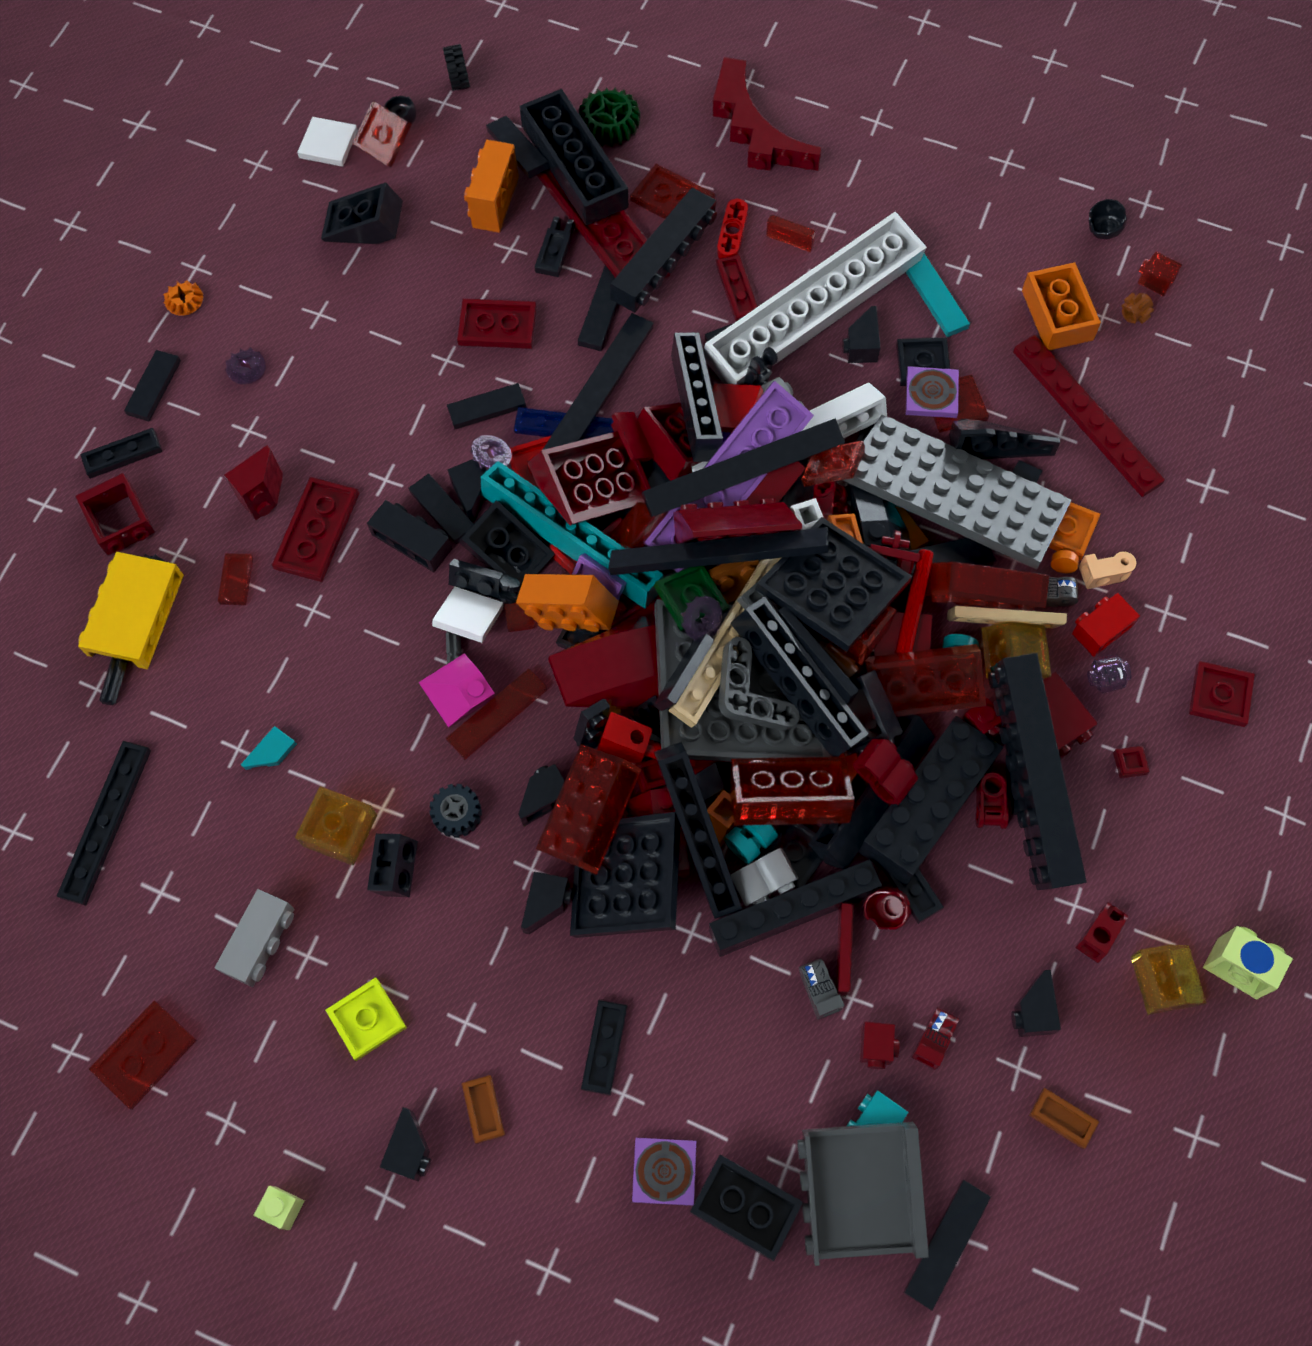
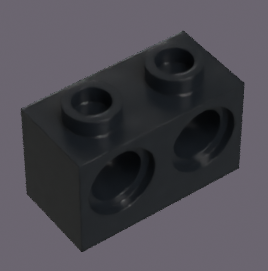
[367,833,418,897]

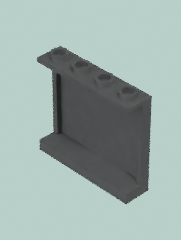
[797,1122,929,1266]

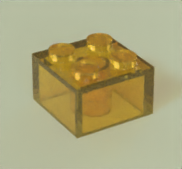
[295,786,377,866]

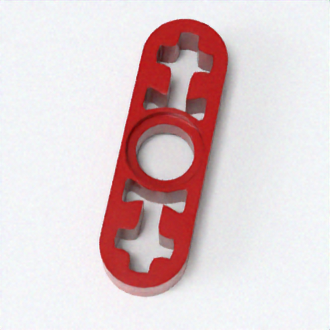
[717,199,748,259]

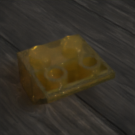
[981,622,1051,679]
[1131,944,1207,1015]

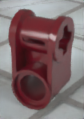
[813,475,848,520]
[975,772,1009,829]

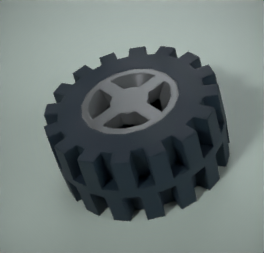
[429,784,482,838]

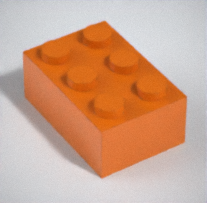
[464,139,519,233]
[1022,262,1101,350]
[516,574,619,632]

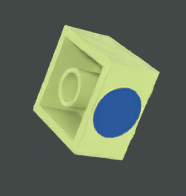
[1203,926,1293,1000]

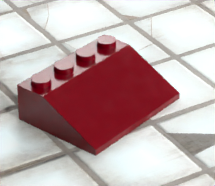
[528,431,651,526]
[673,498,802,544]

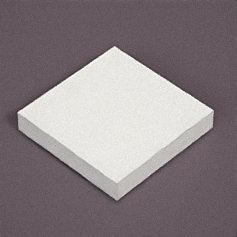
[297,117,358,167]
[432,587,504,643]

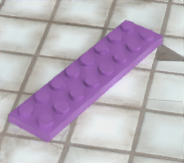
[643,381,814,572]

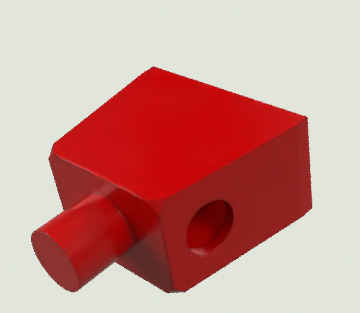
[596,712,661,764]

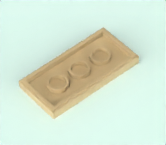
[947,606,1067,628]

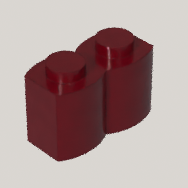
[852,739,918,804]

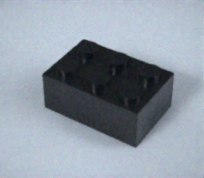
[690,1155,803,1262]

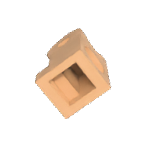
[1078,552,1137,589]

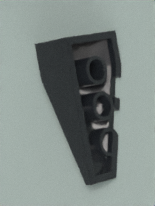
[949,419,1060,459]
[845,464,912,551]

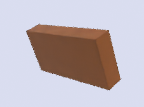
[461,1075,505,1144]
[1029,1088,1099,1149]

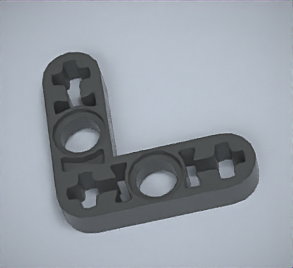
[719,637,800,731]

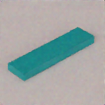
[906,253,970,337]

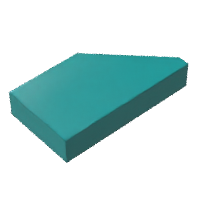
[240,726,297,770]

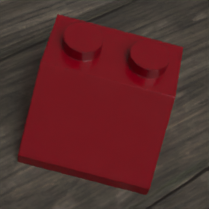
[224,445,283,520]

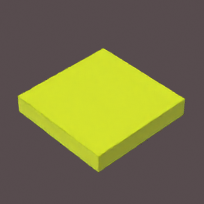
[326,977,407,1061]

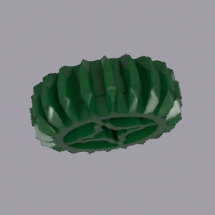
[578,87,640,147]

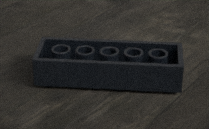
[519,89,629,226]
[858,716,1003,886]

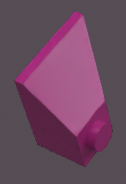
[419,653,495,728]

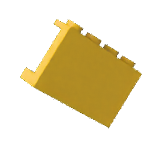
[78,552,184,670]

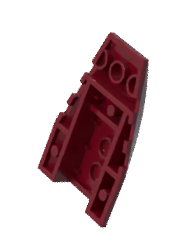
[548,614,659,710]

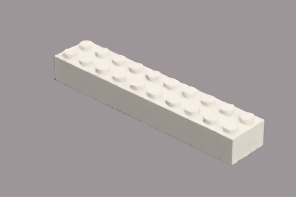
[703,212,927,385]

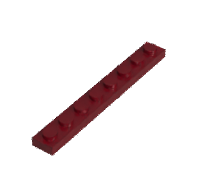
[1013,335,1165,497]

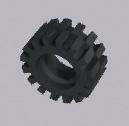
[443,44,470,91]

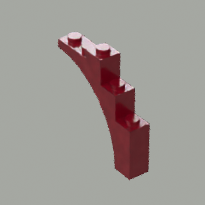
[713,57,822,171]

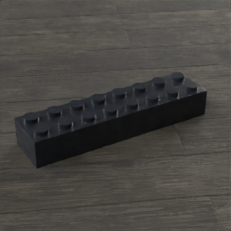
[988,653,1087,890]

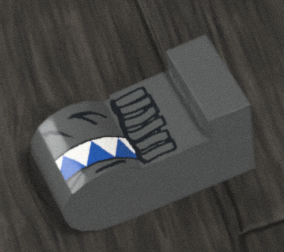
[1025,572,1078,607]
[799,958,845,1020]

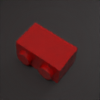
[1072,593,1140,657]

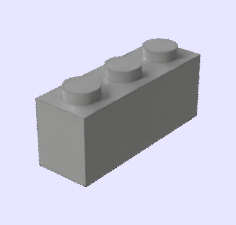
[215,889,295,987]

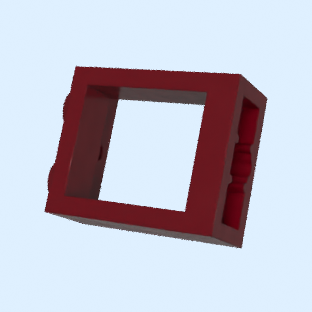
[75,473,155,556]

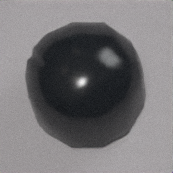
[381,95,416,130]
[1089,199,1126,240]

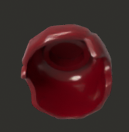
[864,886,911,930]

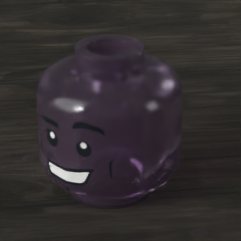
[1087,655,1131,693]

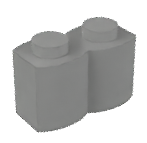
[730,848,799,906]

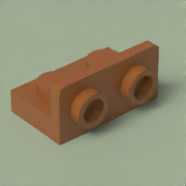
[708,560,759,605]

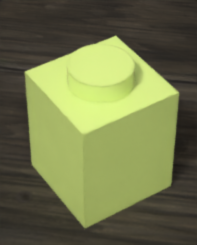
[254,1186,305,1230]

